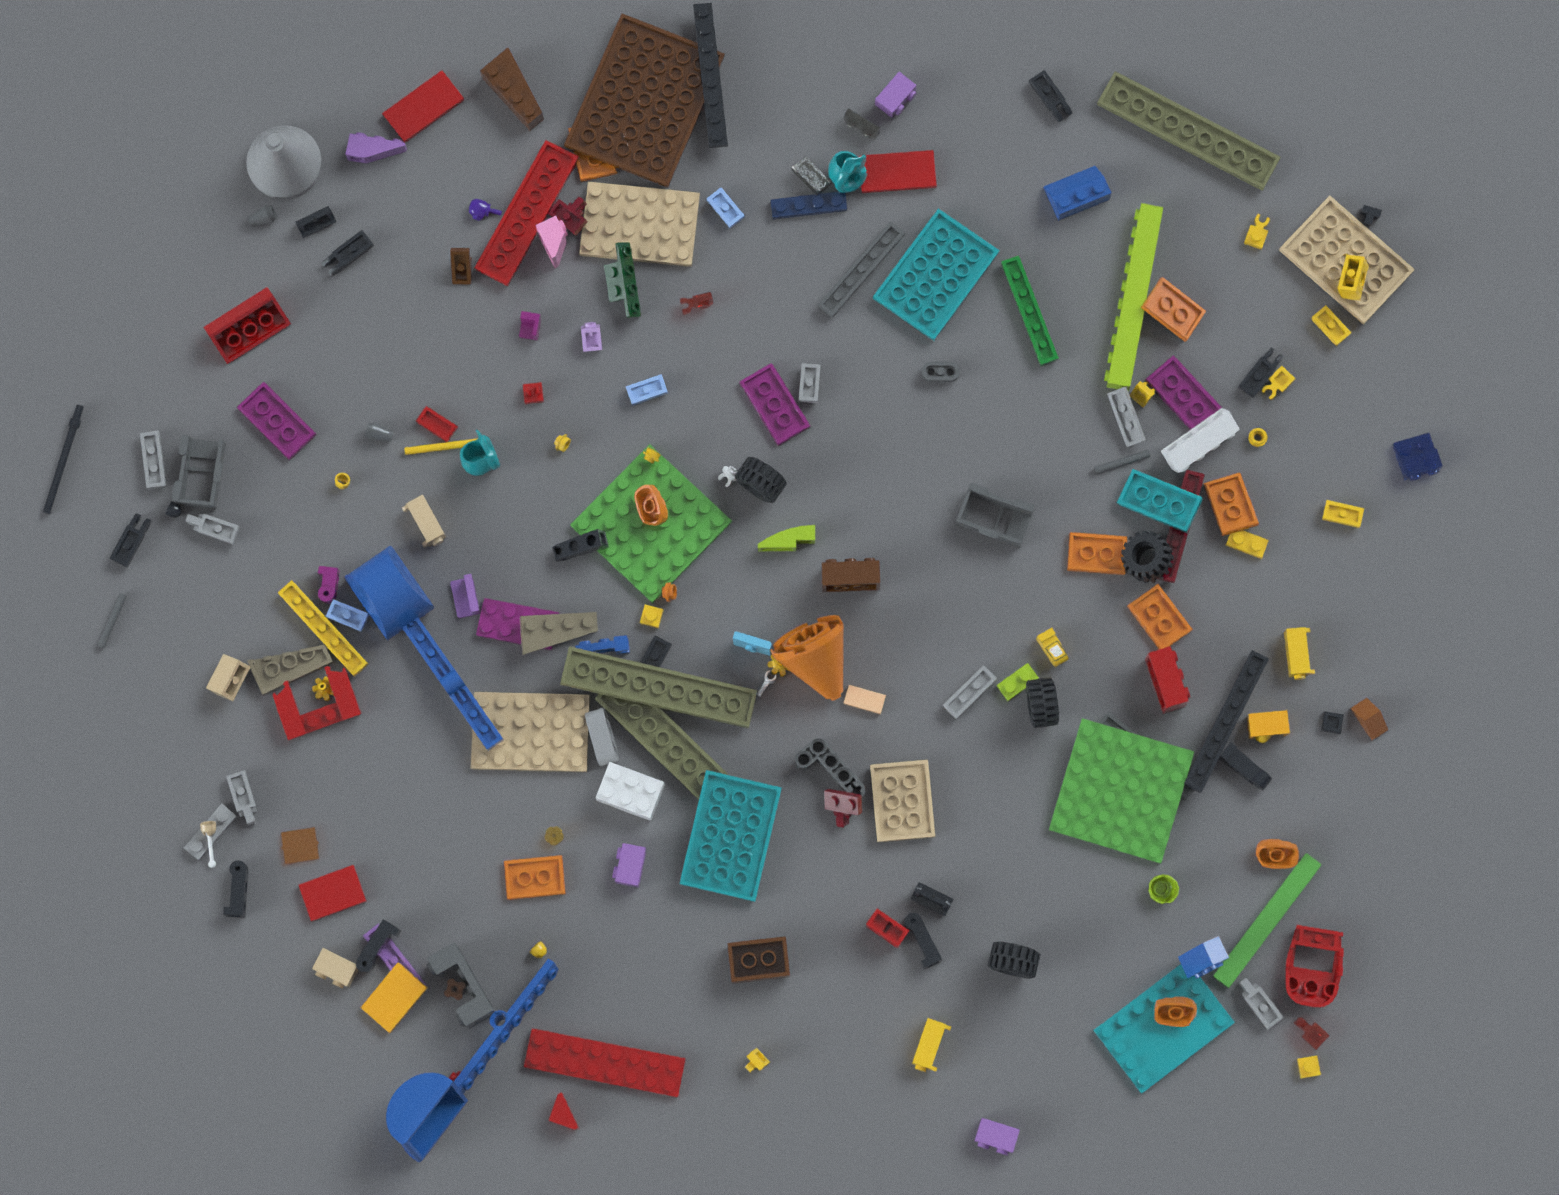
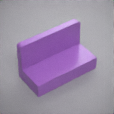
[450,574,481,619]

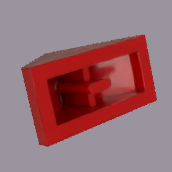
[549,1092,579,1130]

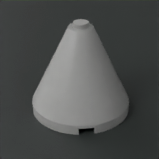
[246,125,322,199]

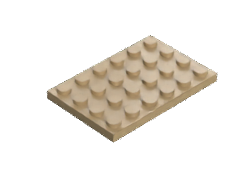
[579,182,700,267]
[1279,196,1415,325]
[471,692,590,772]

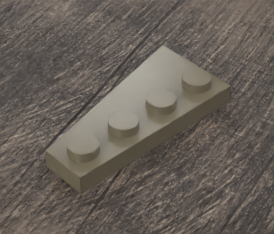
[520,612,598,655]
[247,645,333,696]

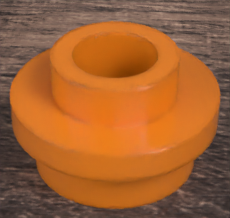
[662,582,677,602]

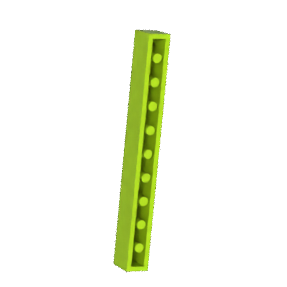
[1104,203,1163,392]

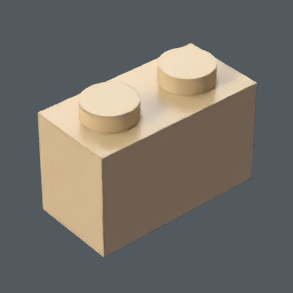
[206,654,250,701]
[312,948,358,989]

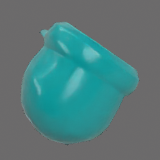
[828,151,867,193]
[460,430,500,476]

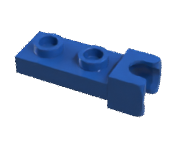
[575,635,630,655]

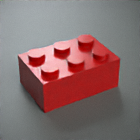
[1145,646,1190,714]

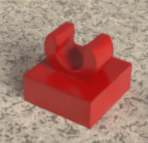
[523,382,544,404]

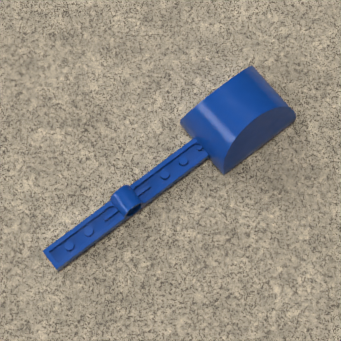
[344,546,504,751]
[386,958,559,1162]

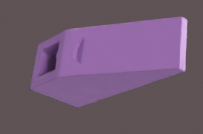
[345,132,407,163]

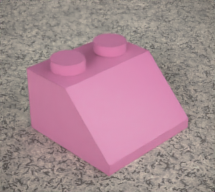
[536,216,568,268]

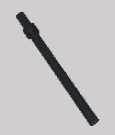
[43,404,84,514]

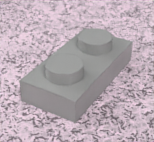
[799,363,821,403]

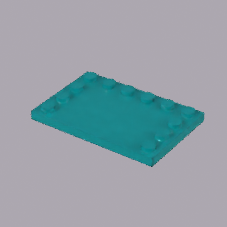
[873,208,1000,341]
[679,770,782,902]
[1093,964,1235,1094]

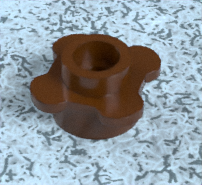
[444,978,466,1000]

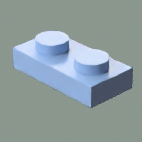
[706,188,745,228]
[626,374,668,406]
[326,599,369,632]

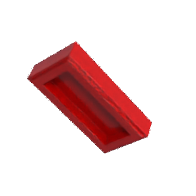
[416,406,458,442]

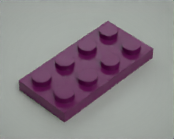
[476,598,559,651]

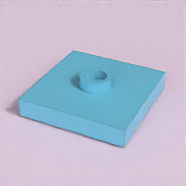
[733,631,772,656]

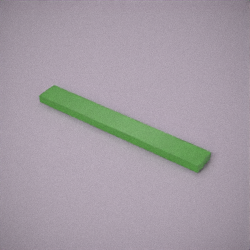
[1213,853,1322,988]

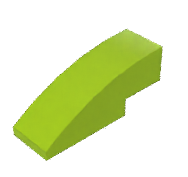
[758,525,815,552]

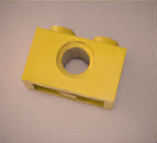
[1337,254,1369,301]

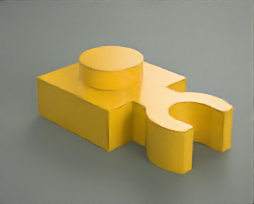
[1244,214,1270,250]
[1262,366,1296,400]

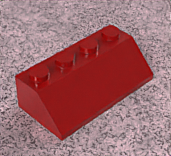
[203,287,291,364]

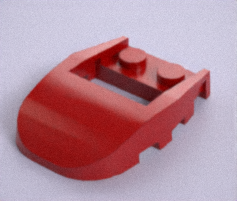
[1286,925,1344,1007]

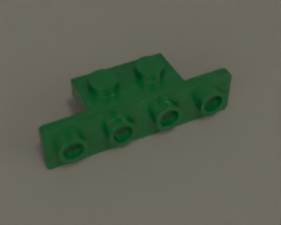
[604,242,641,318]

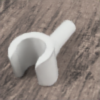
[756,670,776,697]

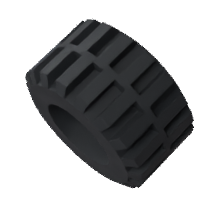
[735,457,787,503]
[1121,531,1174,583]
[1026,677,1059,728]
[987,941,1041,979]

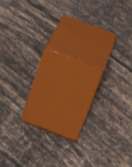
[1350,698,1388,740]

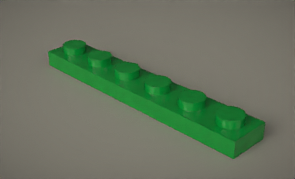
[1001,255,1059,366]

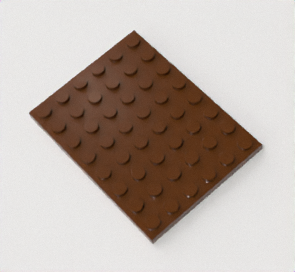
[564,13,725,188]

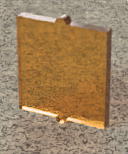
[281,827,319,864]

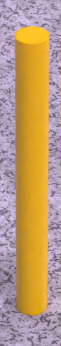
[404,438,478,455]

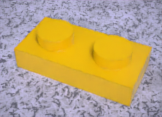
[1311,305,1351,347]
[1322,500,1364,528]
[1225,530,1269,559]

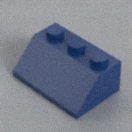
[1043,166,1111,221]

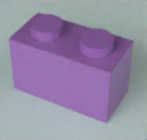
[875,72,917,118]
[612,843,646,888]
[974,1118,1020,1156]

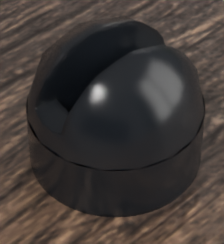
[166,501,182,518]

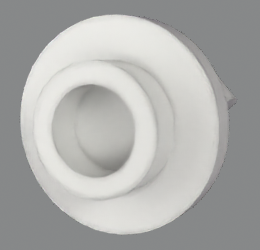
[718,466,738,487]

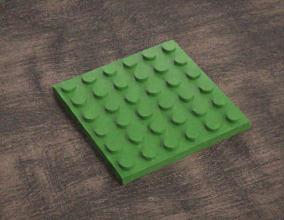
[570,444,732,604]
[1049,718,1194,863]

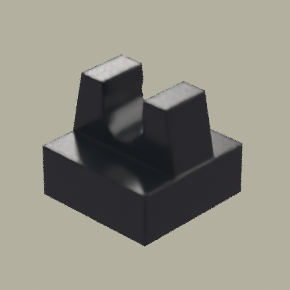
[1360,205,1382,226]

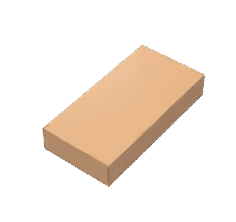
[844,685,886,715]

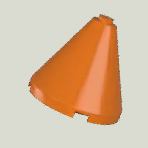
[770,615,844,701]

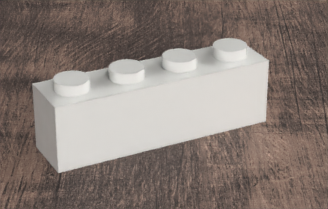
[1161,408,1240,473]

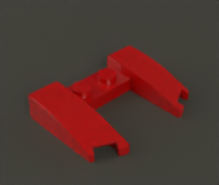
[272,666,362,740]

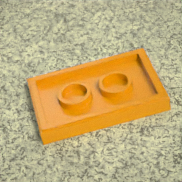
[360,962,428,1033]

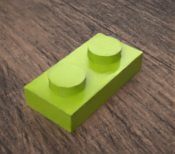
[996,663,1039,701]

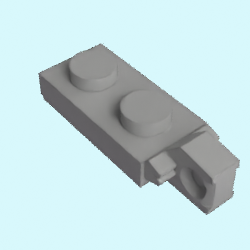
[186,514,240,545]
[226,770,257,825]
[1239,978,1284,1030]

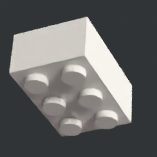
[596,762,665,821]

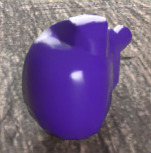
[469,199,502,221]

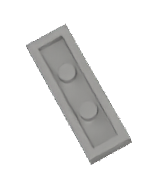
[1107,387,1146,447]
[140,430,167,490]
[943,665,997,720]
[184,804,238,861]

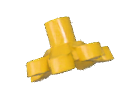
[767,655,789,677]
[312,676,334,701]

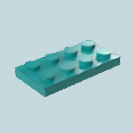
[1117,469,1203,533]

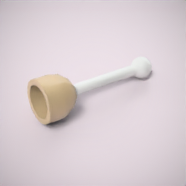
[200,821,216,868]

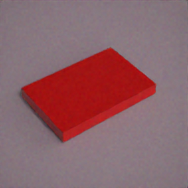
[299,865,367,922]

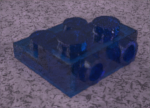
[1392,432,1443,481]

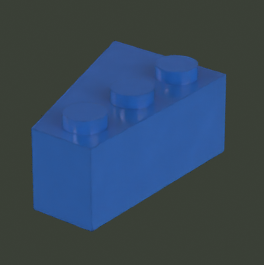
[1178,936,1229,979]

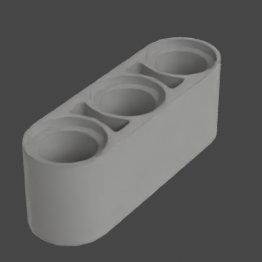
[585,707,619,766]

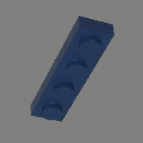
[770,192,847,220]

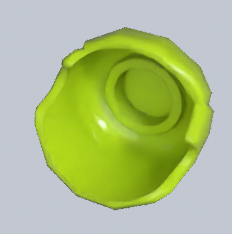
[1148,874,1179,904]

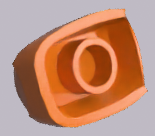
[634,484,668,526]
[1256,839,1299,869]
[1154,997,1197,1027]

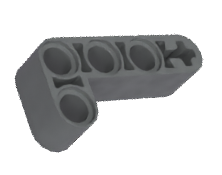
[795,738,865,799]

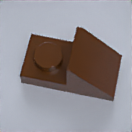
[450,248,472,284]

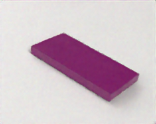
[1145,355,1222,430]
[739,363,811,446]
[236,382,317,461]

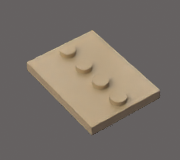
[870,760,935,842]

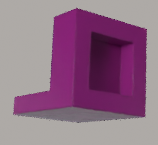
[519,311,541,341]

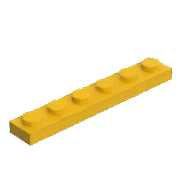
[278,580,368,677]

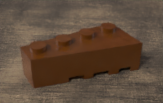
[480,47,544,131]

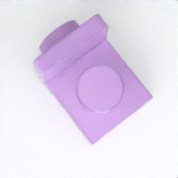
[581,322,602,352]

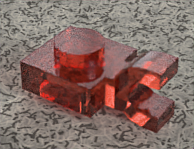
[680,292,713,315]
[1294,1017,1330,1050]

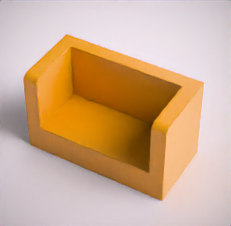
[1246,710,1290,739]

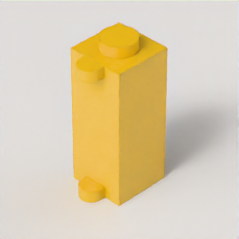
[1284,627,1315,680]
[912,1018,951,1072]

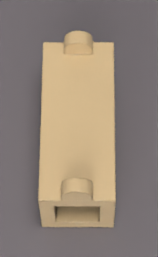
[402,495,446,547]

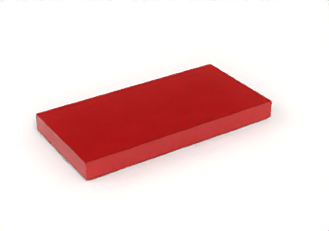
[382,70,465,143]
[859,150,937,193]

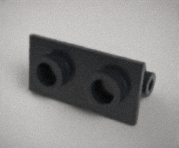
[295,206,337,238]
[910,882,954,916]

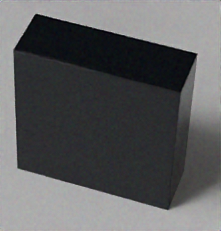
[1321,711,1344,734]

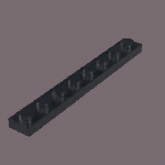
[693,2,728,148]
[1184,650,1269,793]

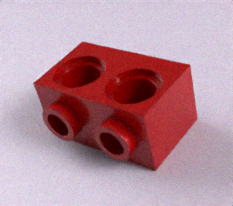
[866,908,909,949]

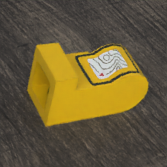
[1036,627,1069,667]

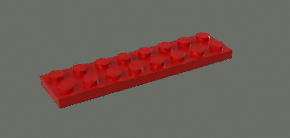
[474,140,579,286]
[524,1028,686,1097]

